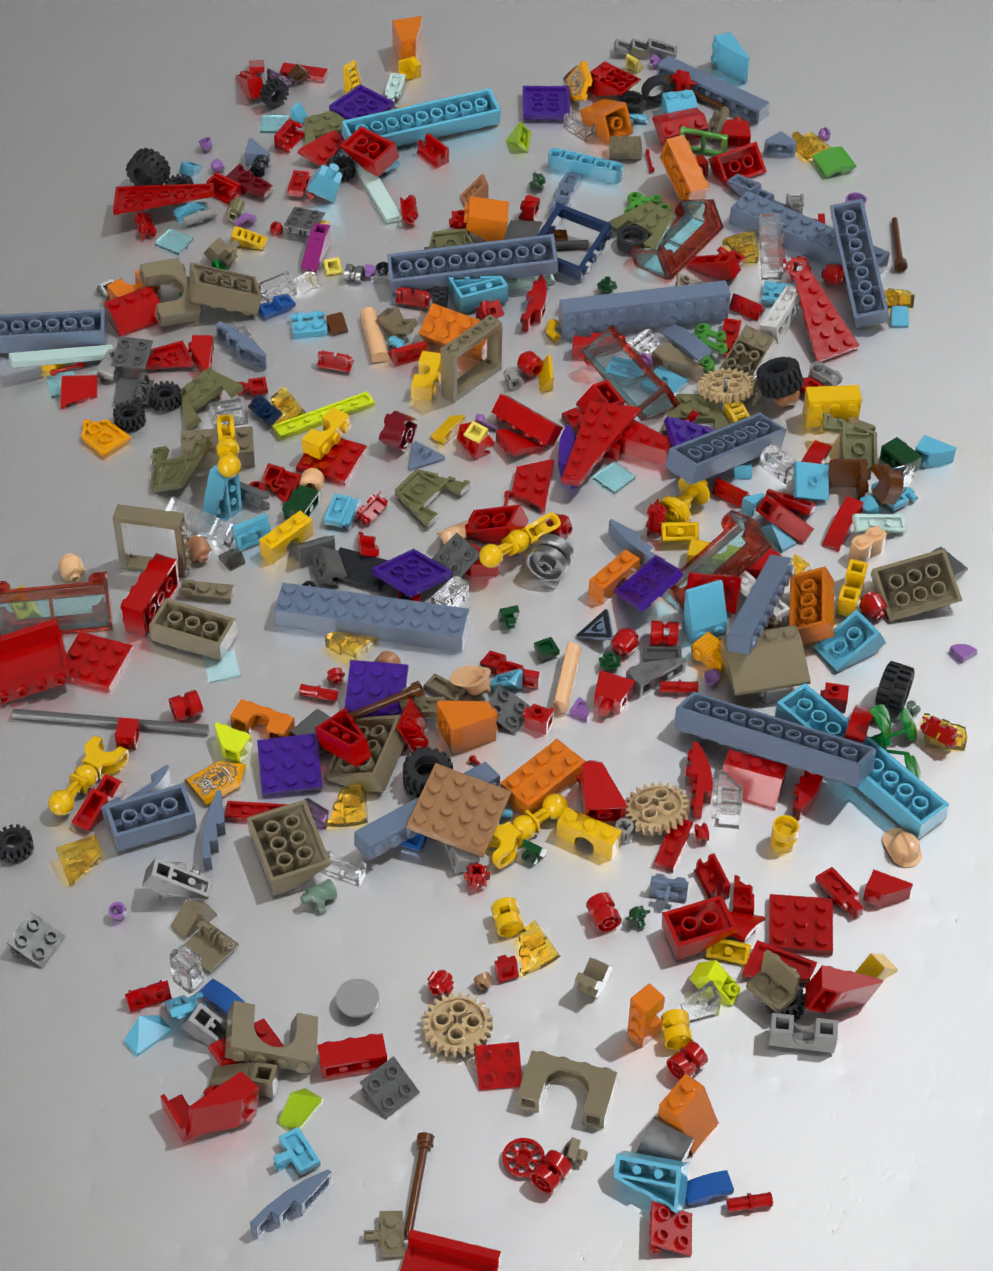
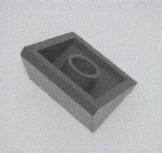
[291,535,335,567]

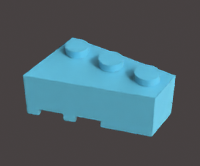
[448,276,508,313]
[200,465,242,528]
[613,1151,690,1213]

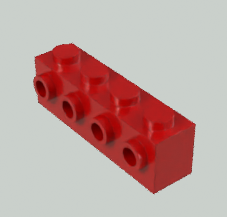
[491,393,563,447]

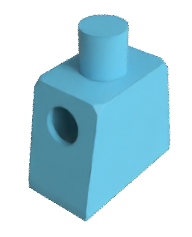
[306,163,342,203]

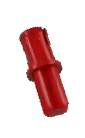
[659,679,699,695]
[299,684,339,701]
[726,1192,773,1212]

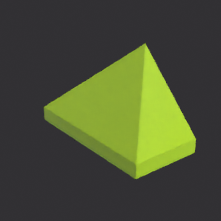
[506,122,531,152]
[279,1088,323,1130]

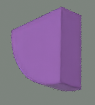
[234,212,257,227]
[950,644,978,663]
[569,697,589,722]

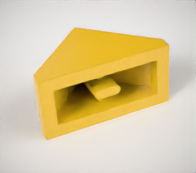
[854,953,898,981]

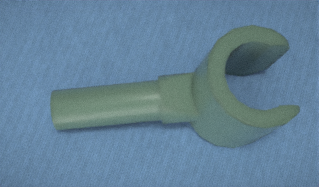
[895,700,921,722]

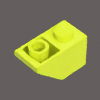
[214,722,252,763]
[689,960,741,1005]

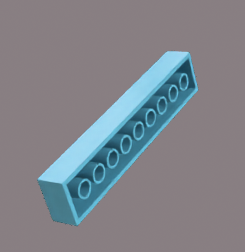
[342,88,501,147]
[775,683,949,839]

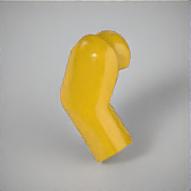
[546,319,561,341]

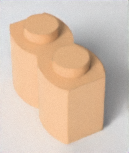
[848,526,887,562]

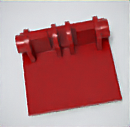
[397,698,429,752]
[475,1042,522,1090]
[649,1201,692,1257]

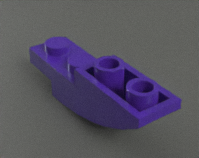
[558,425,578,489]

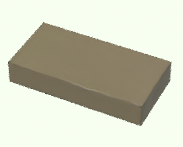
[423,673,467,701]

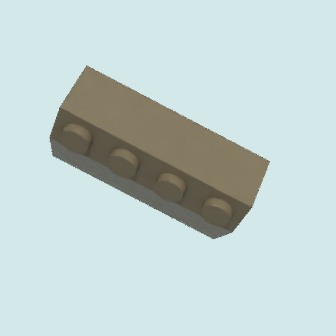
[189,262,262,315]
[870,548,963,623]
[719,625,811,696]
[324,715,406,792]
[246,799,331,896]

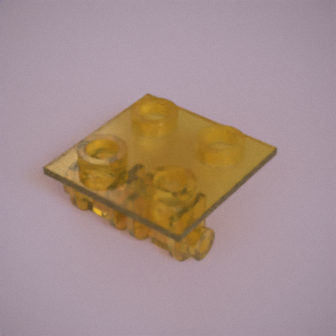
[791,132,831,160]

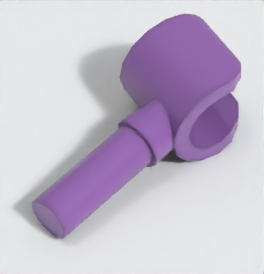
[475,414,498,431]

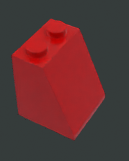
[579,760,627,822]

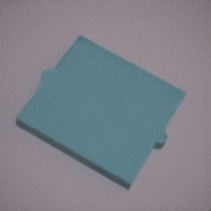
[259,115,290,134]
[154,228,194,255]
[46,371,75,399]
[593,461,636,494]
[203,650,241,683]

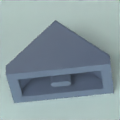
[764,131,797,156]
[245,138,271,167]

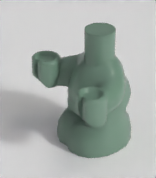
[300,879,337,915]

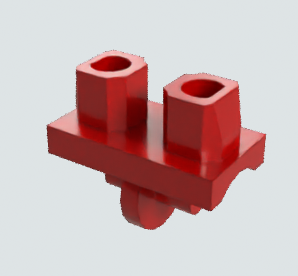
[671,69,695,92]

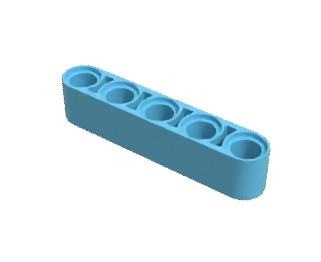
[548,148,623,184]

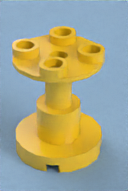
[659,478,710,523]

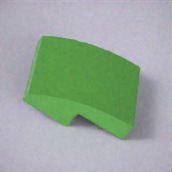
[812,146,856,178]

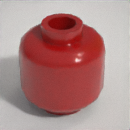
[821,264,845,286]
[517,351,543,377]
[859,592,888,621]
[610,628,639,656]

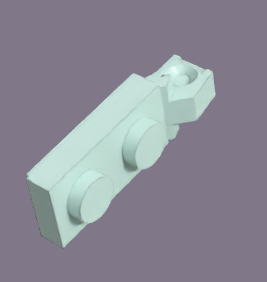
[385,73,406,102]

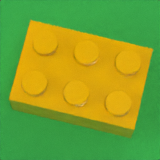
[802,385,862,427]

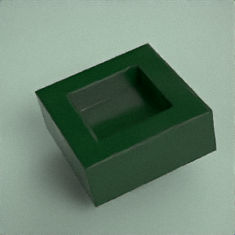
[534,637,560,661]

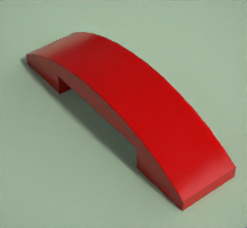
[845,705,874,743]

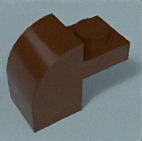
[870,464,904,505]

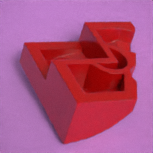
[60,375,99,409]
[496,429,543,457]
[261,463,301,502]
[729,911,766,942]

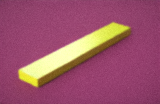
[272,391,375,441]

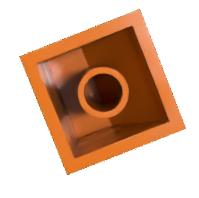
[392,16,423,60]
[580,99,633,144]
[464,196,509,242]
[437,701,498,755]
[658,1073,719,1157]

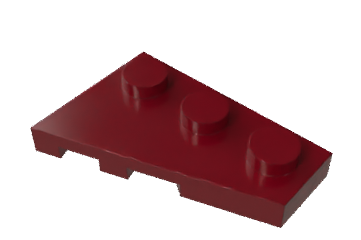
[226,163,273,199]

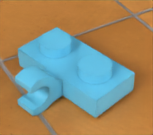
[164,992,207,1019]
[273,1127,321,1176]

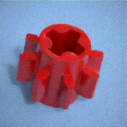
[464,862,490,889]
[427,970,454,997]

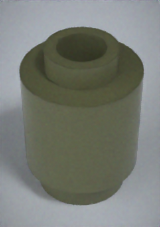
[226,198,245,221]

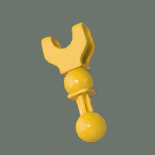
[216,414,241,478]
[479,512,561,568]
[48,735,129,816]
[487,793,568,869]

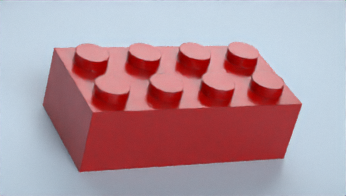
[120,553,180,637]

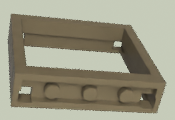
[441,315,502,404]
[112,504,192,578]

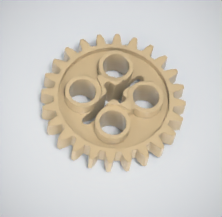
[698,368,755,404]
[625,782,690,836]
[422,992,493,1058]

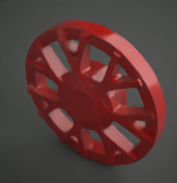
[502,1138,545,1178]

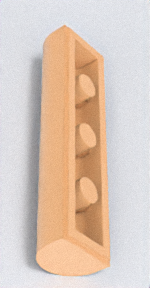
[360,307,389,363]
[552,642,582,714]

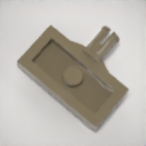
[364,1211,405,1258]

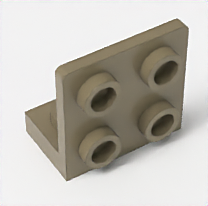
[746,949,800,1014]

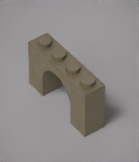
[139,258,202,328]
[225,1001,318,1073]
[517,1050,618,1128]

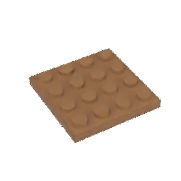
[406,763,512,858]

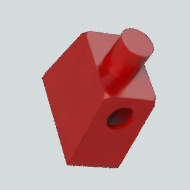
[720,117,751,148]
[594,670,635,717]

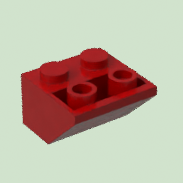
[576,380,625,415]

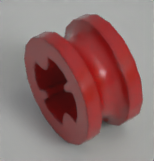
[694,823,709,843]

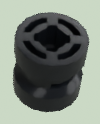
[250,155,270,177]

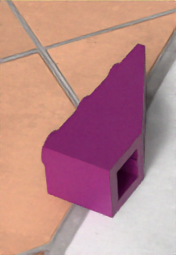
[301,223,332,272]

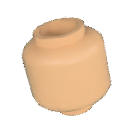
[300,468,324,491]
[58,553,85,583]

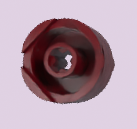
[379,411,417,452]

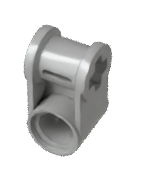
[786,194,804,214]
[97,348,123,381]
[808,362,843,386]

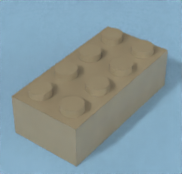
[181,426,255,471]
[149,598,237,661]

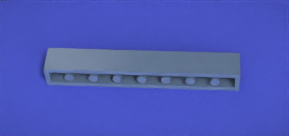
[657,56,770,124]
[727,554,795,655]
[354,761,500,860]

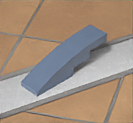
[549,172,582,213]
[727,174,786,207]
[216,321,268,369]
[661,324,712,361]
[608,519,665,566]
[202,790,226,870]
[250,1169,332,1238]

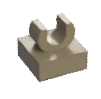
[562,1137,588,1166]

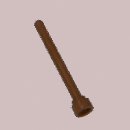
[661,74,727,110]
[891,217,908,272]
[348,681,424,720]
[404,1132,435,1237]

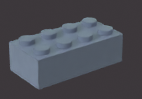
[104,783,197,852]

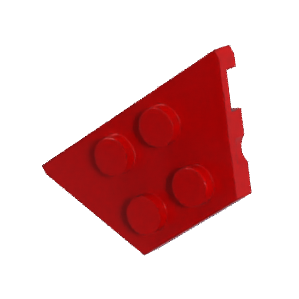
[511,459,555,513]

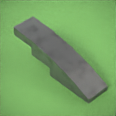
[614,38,677,59]

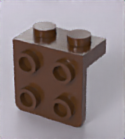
[828,459,871,500]

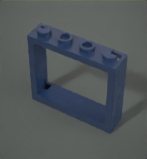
[537,203,613,281]

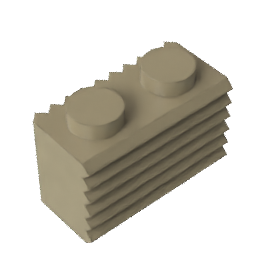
[609,136,642,160]

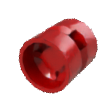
[650,620,679,646]
[168,690,204,722]
[586,892,622,932]
[666,1041,708,1080]
[530,1150,572,1194]

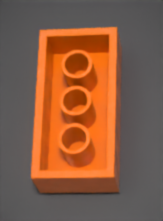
[660,135,709,210]
[418,303,487,362]
[789,566,834,645]
[500,739,586,815]

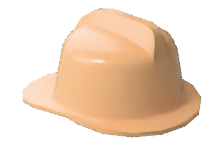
[436,520,469,544]
[450,665,491,695]
[882,828,922,868]

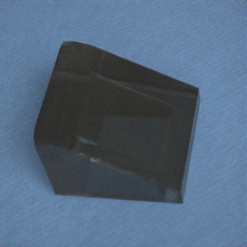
[218,548,245,571]

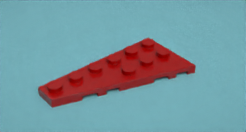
[113,183,214,215]
[793,268,860,363]
[561,401,642,486]

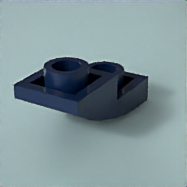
[247,394,283,426]

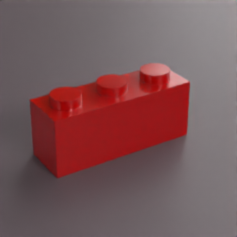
[317,1033,387,1079]

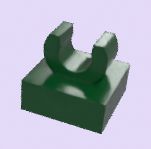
[498,605,520,629]
[521,839,547,865]

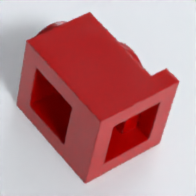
[518,195,540,221]
[523,703,555,734]

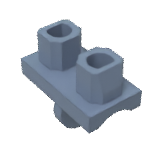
[649,873,689,903]

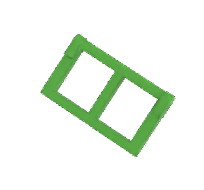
[680,126,728,156]

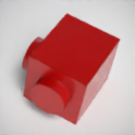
[820,682,849,713]

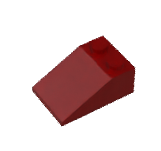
[340,126,399,177]
[465,504,529,546]
[662,895,737,960]
[187,1071,259,1136]

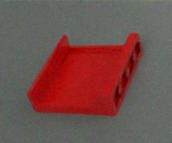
[0,618,72,704]
[400,1229,501,1271]

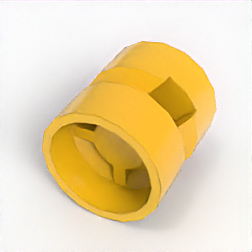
[770,815,799,854]
[491,897,524,937]
[661,1009,693,1050]

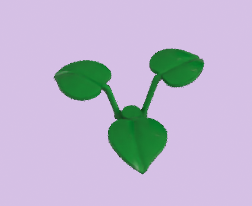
[869,704,921,779]

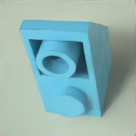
[915,435,957,467]

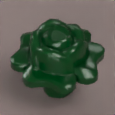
[529,172,546,190]
[597,276,617,294]
[598,652,621,671]
[626,905,651,928]

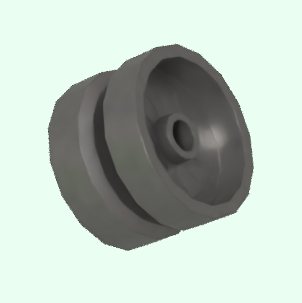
[526,534,574,582]

